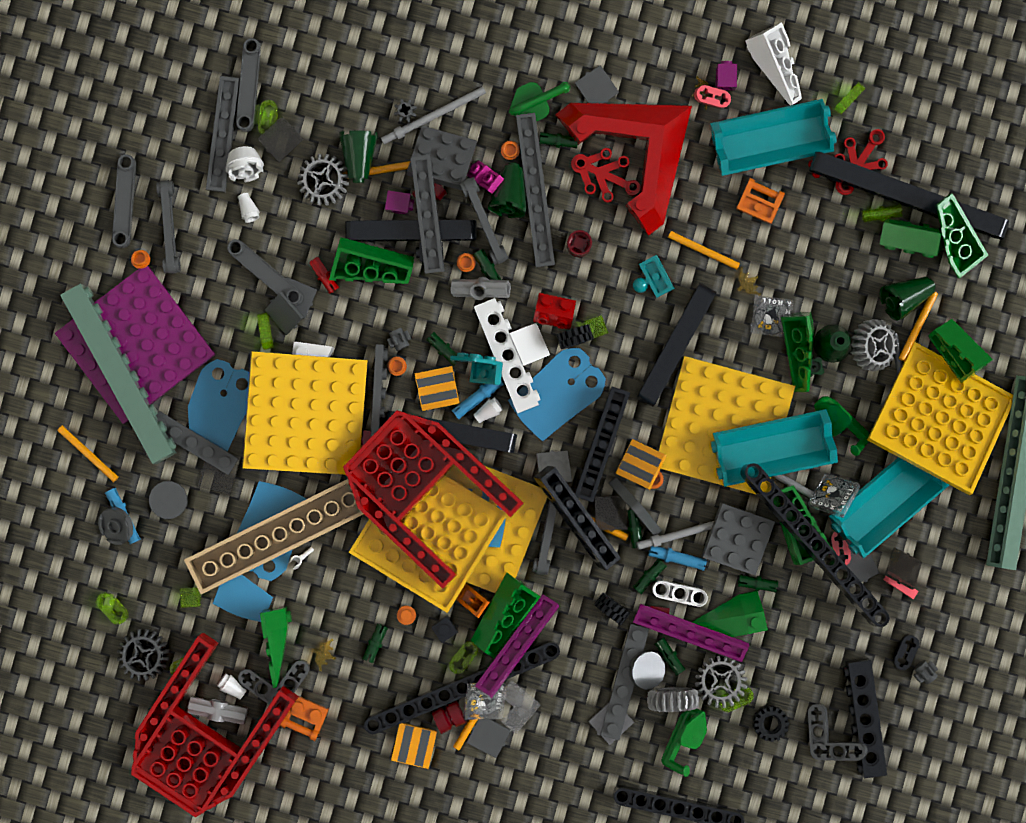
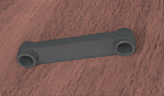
[236,38,261,132]
[112,154,136,248]
[459,177,509,265]
[157,180,181,274]
[227,239,303,306]
[532,501,557,575]

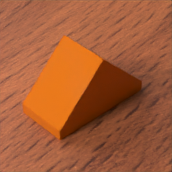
[456,584,490,618]

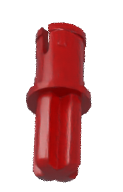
[309,257,339,294]

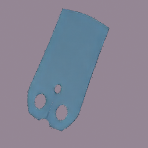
[508,348,606,441]
[187,359,249,452]
[237,481,306,581]
[213,575,273,622]

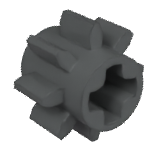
[394,99,417,123]
[387,328,411,351]
[913,660,938,684]

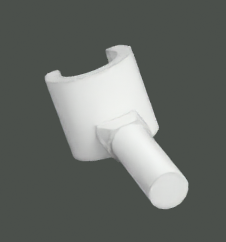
[289,547,314,569]

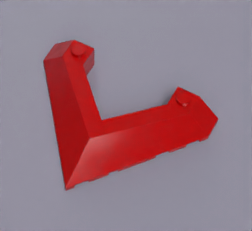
[555,103,692,236]

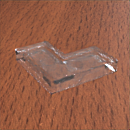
[501,679,541,734]

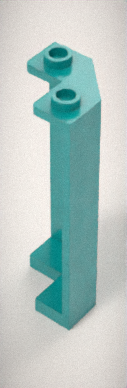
[710,99,837,176]
[711,409,838,487]
[829,457,949,558]

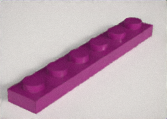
[475,595,559,699]
[633,604,749,662]

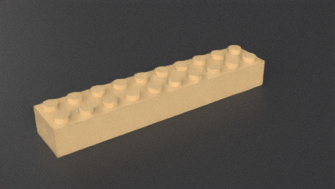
[184,479,364,594]

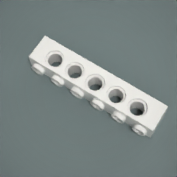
[474,298,541,414]

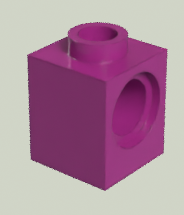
[716,61,737,90]
[385,190,414,215]

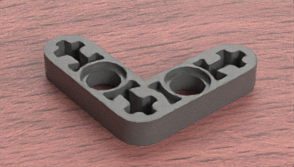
[608,477,662,536]
[238,660,310,705]
[808,703,868,761]

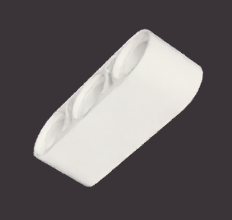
[651,580,708,607]

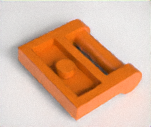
[736,178,785,224]
[280,696,329,741]

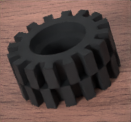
[556,324,594,350]
[594,593,630,625]
[753,705,789,742]

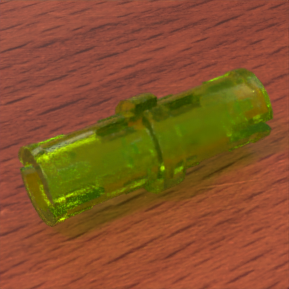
[862,204,903,223]

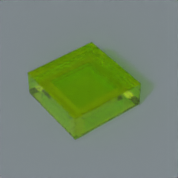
[584,315,608,338]
[180,587,201,608]

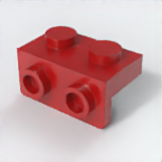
[533,293,576,329]

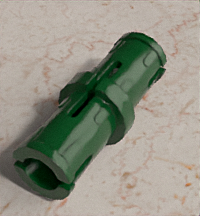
[539,132,578,149]
[473,249,502,280]
[426,332,457,367]
[627,509,643,548]
[632,558,667,595]
[738,574,778,593]
[362,623,389,663]
[654,637,686,676]

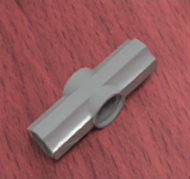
[451,277,511,300]
[187,696,248,725]

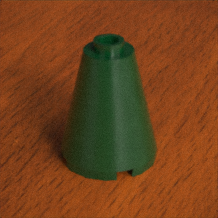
[339,131,378,183]
[488,163,526,218]
[879,277,935,321]
[813,324,852,363]

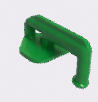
[509,82,570,122]
[814,396,870,456]
[661,708,707,777]

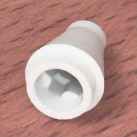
[238,193,260,223]
[473,397,503,423]
[217,673,247,699]

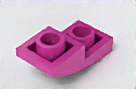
[467,160,504,194]

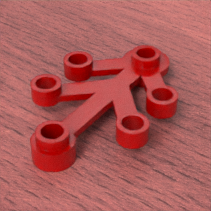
[834,129,888,195]
[571,148,640,203]

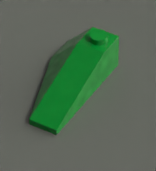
[936,193,988,279]
[781,312,814,392]
[692,591,768,637]
[260,606,292,688]

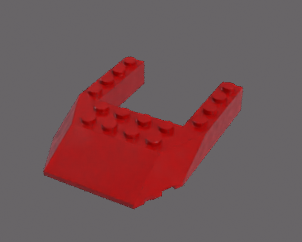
[343,410,524,589]
[131,633,299,817]

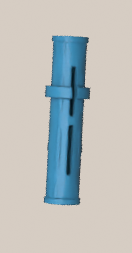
[452,380,504,419]
[105,488,141,544]
[648,546,707,571]

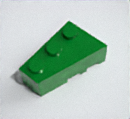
[880,219,944,258]
[928,319,993,383]

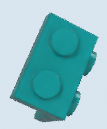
[450,353,503,385]

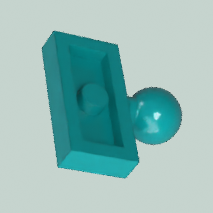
[633,255,675,298]

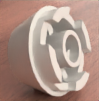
[226,146,264,182]

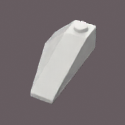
[745,22,802,106]

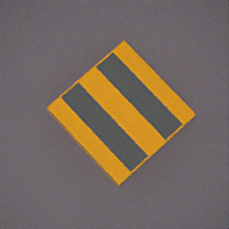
[415,366,460,411]
[616,439,667,490]
[391,723,437,769]

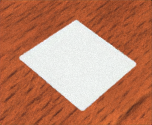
[510,323,550,365]

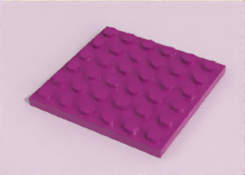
[55,266,216,424]

